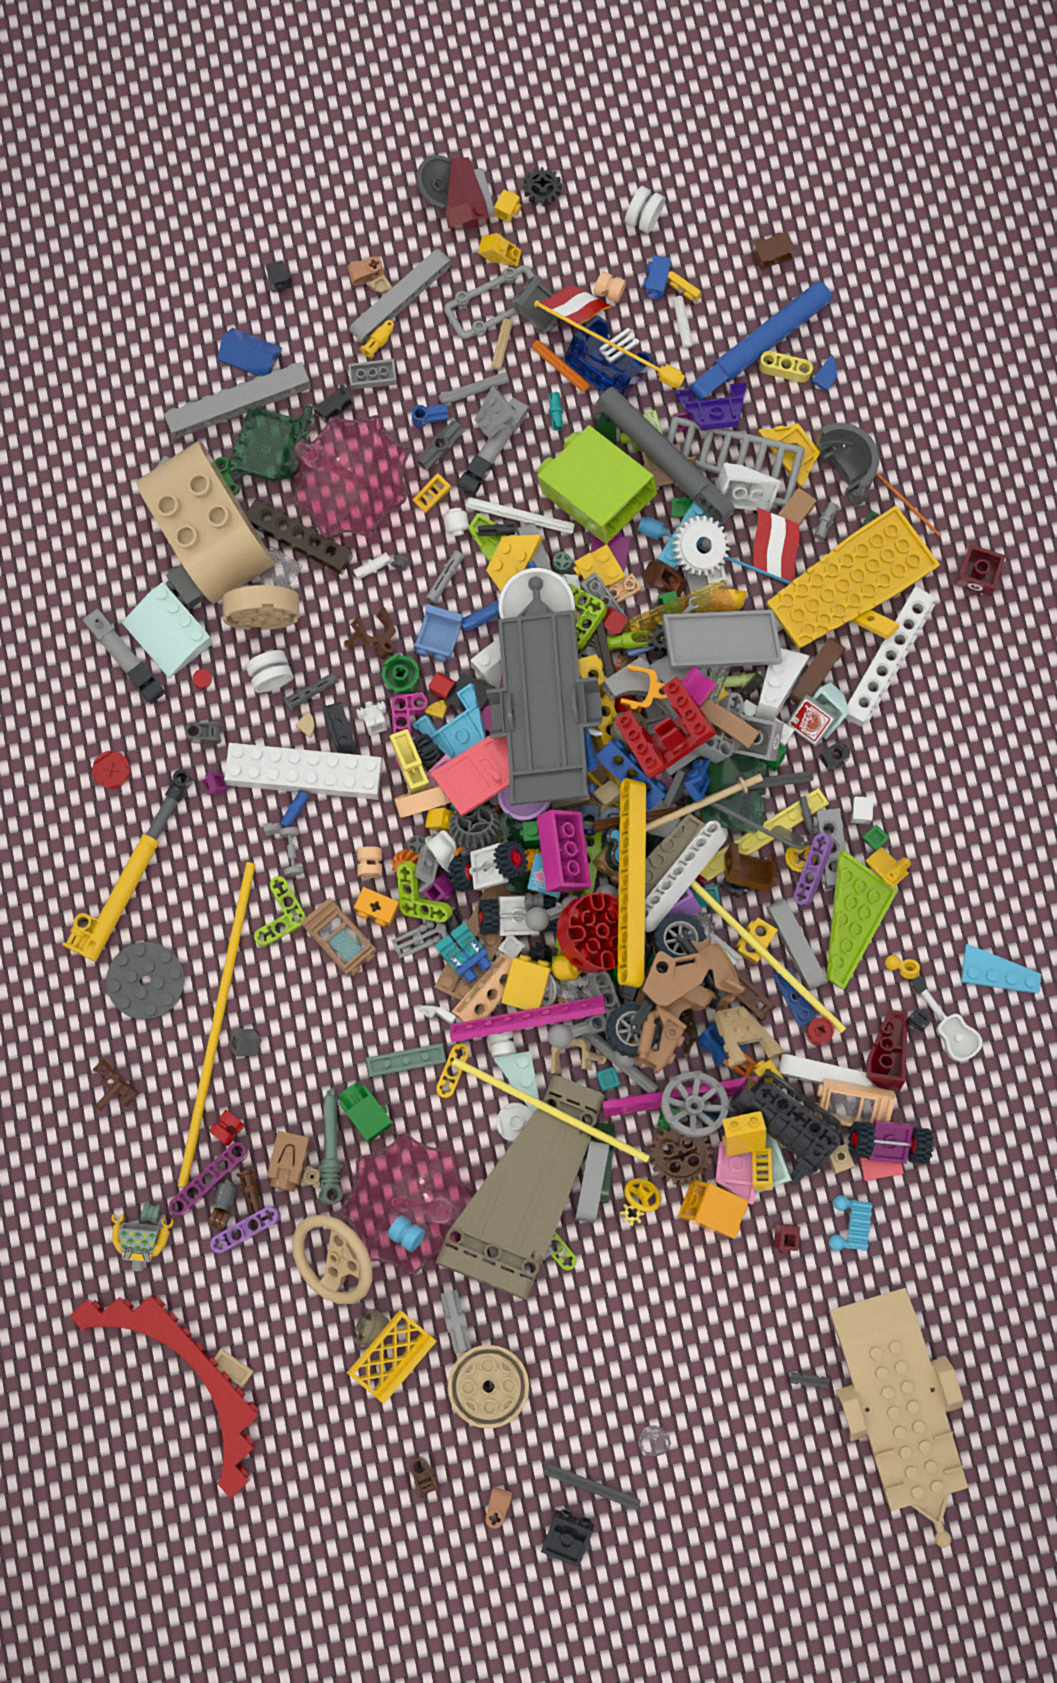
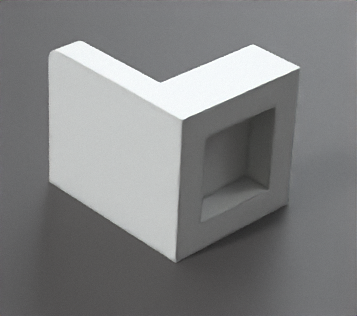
[850,797,873,825]

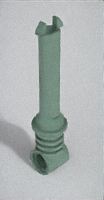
[318,1089,343,1206]

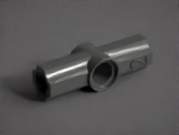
[416,420,465,471]

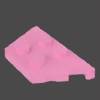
[715,1141,758,1205]

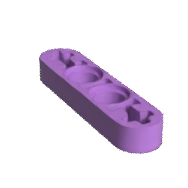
[794,833,833,905]
[210,1206,281,1253]

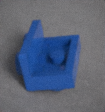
[684,758,711,802]

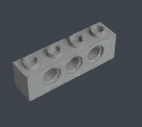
[812,808,846,889]

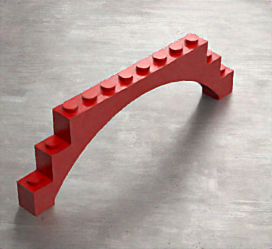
[70,1295,260,1499]

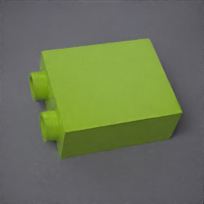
[537,425,657,544]

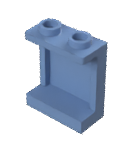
[413,605,463,662]

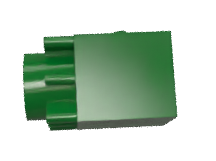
[338,1082,394,1144]

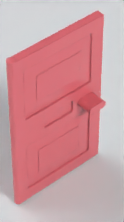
[430,736,510,817]

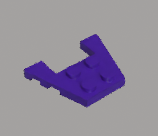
[675,382,747,430]

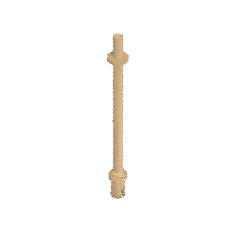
[646,774,763,832]

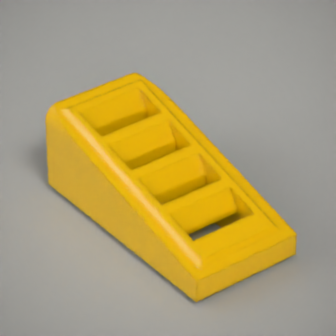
[413,473,453,513]
[752,1148,773,1190]

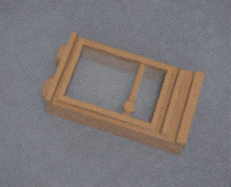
[301,897,377,977]

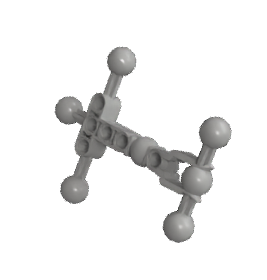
[525,884,635,1067]

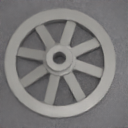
[661,1072,729,1138]

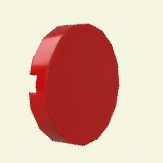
[92,751,130,789]

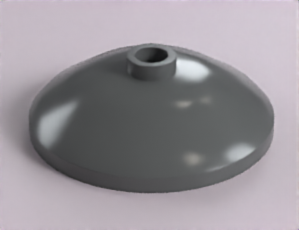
[417,155,451,209]

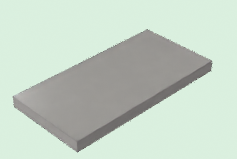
[662,610,783,669]

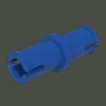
[279,790,310,828]

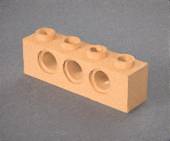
[451,953,512,1022]

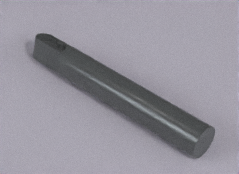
[596,387,735,523]

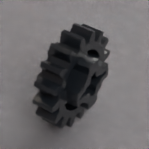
[523,167,562,207]

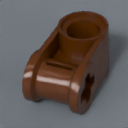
[410,1456,440,1498]

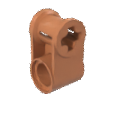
[347,256,384,286]
[486,1487,513,1529]

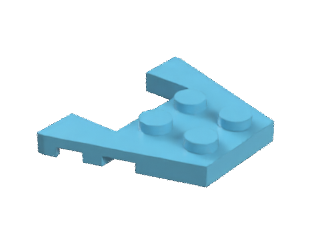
[412,683,487,759]

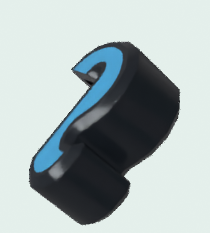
[601,827,620,872]

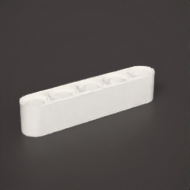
[779,1054,874,1087]

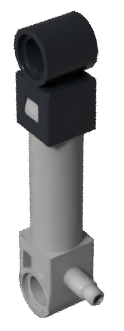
[457,398,530,497]
[82,608,166,704]

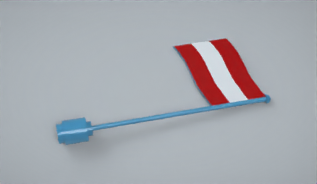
[637,508,800,584]

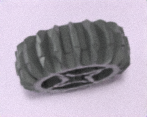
[449,804,501,850]

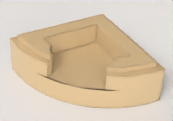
[368,274,392,294]
[295,711,314,738]

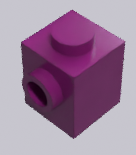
[422,874,456,903]

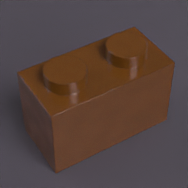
[752,232,796,270]

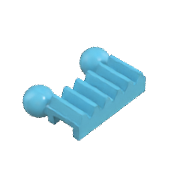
[829,1195,872,1251]

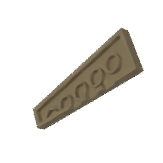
[612,813,705,899]

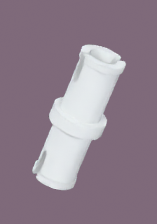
[353,552,391,580]

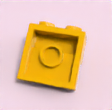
[573,544,626,587]

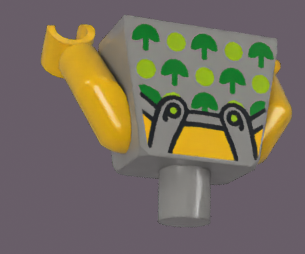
[111,1213,174,1271]

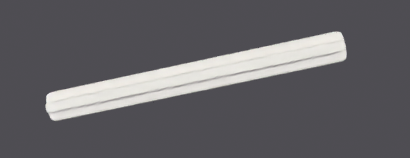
[466,497,575,534]

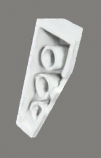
[471,638,502,688]

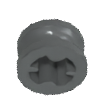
[391,555,409,571]

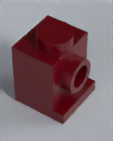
[773,1223,800,1254]

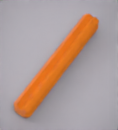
[532,340,590,393]

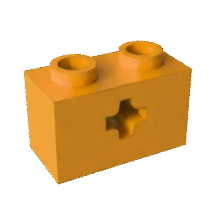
[354,887,399,927]

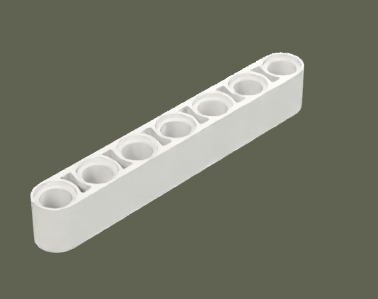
[645,820,727,932]

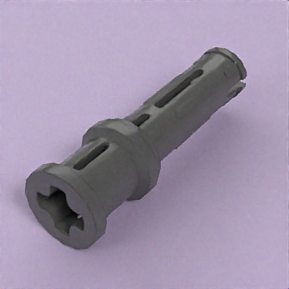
[282,672,339,712]

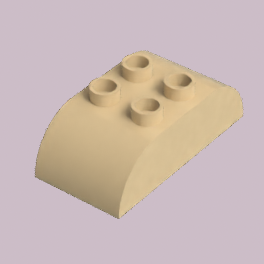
[136,440,276,604]

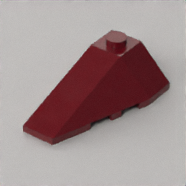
[445,157,489,229]

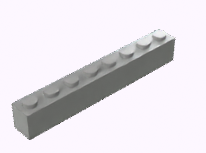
[164,362,311,440]

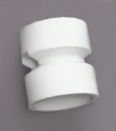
[488,1031,517,1058]

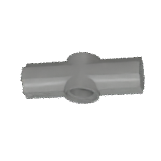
[440,1290,472,1354]

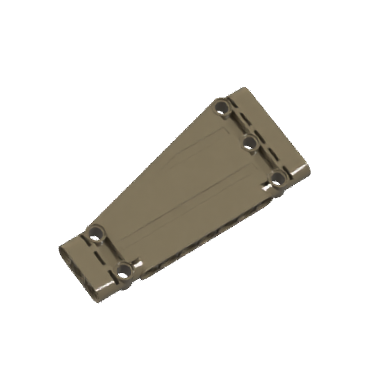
[435,1075,606,1300]

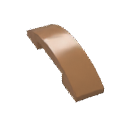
[700,699,760,749]

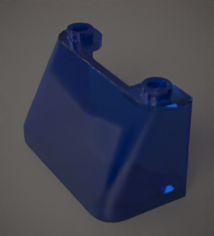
[565,315,655,396]

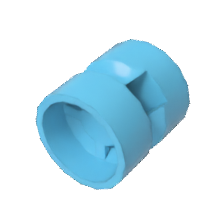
[387,1215,425,1252]

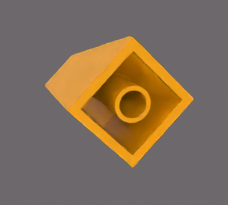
[677,1180,749,1239]

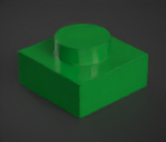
[671,498,691,519]
[862,824,890,852]

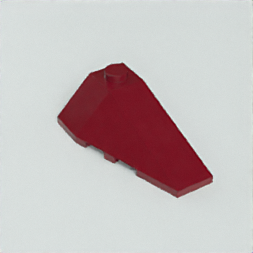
[866,1009,908,1092]

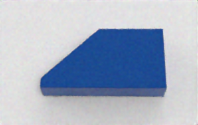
[812,354,838,392]

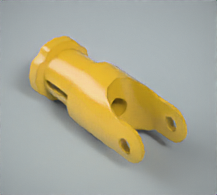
[360,320,394,359]

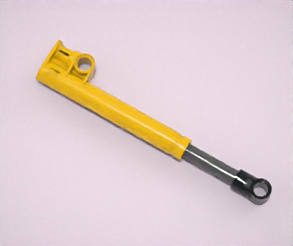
[62,769,192,962]

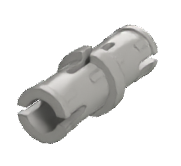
[813,502,839,540]

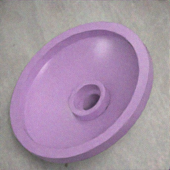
[498,787,551,821]

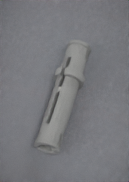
[426,550,464,604]

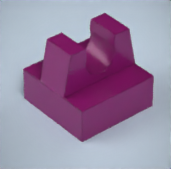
[202,772,228,795]

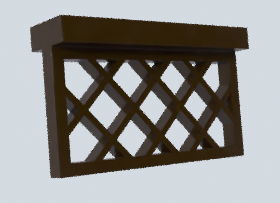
[578,620,614,678]

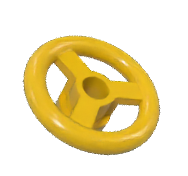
[624,1178,662,1212]

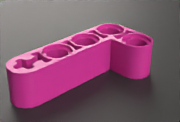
[391,693,428,770]

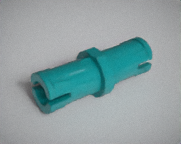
[548,392,564,431]

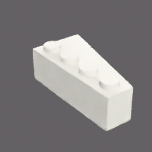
[755,648,809,721]

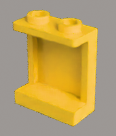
[501,954,552,1010]
[722,1111,766,1157]

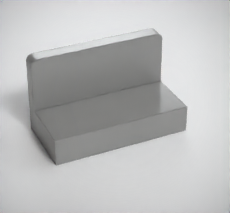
[414,844,438,892]

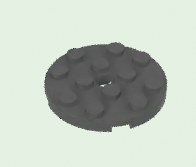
[106,942,185,1020]

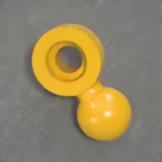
[885,955,920,979]

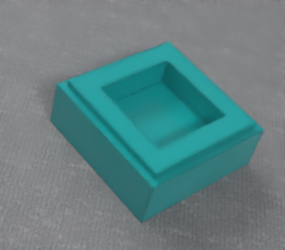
[595,1067,621,1092]

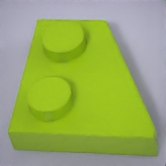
[468,513,508,562]

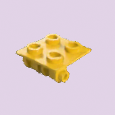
[866,847,911,888]

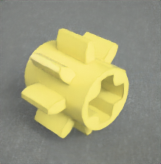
[619,1204,645,1226]

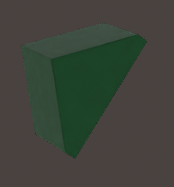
[595,412,617,446]

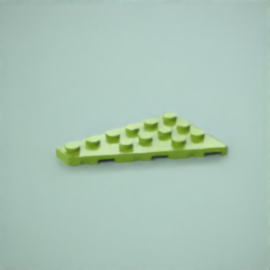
[826,850,898,989]

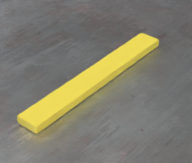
[699,788,829,883]

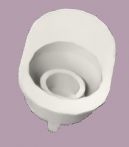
[425,830,457,873]

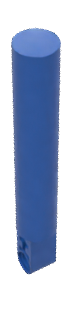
[688,281,833,400]

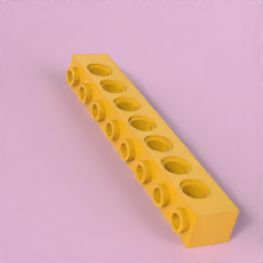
[579,654,638,805]

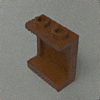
[724,842,778,893]

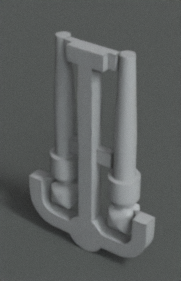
[392,919,446,958]

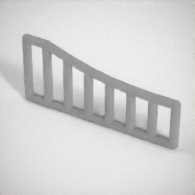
[667,417,805,507]

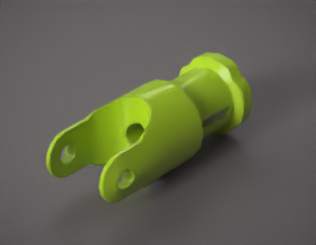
[607,630,650,651]

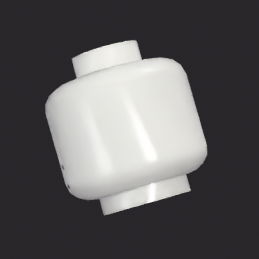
[443,508,469,536]

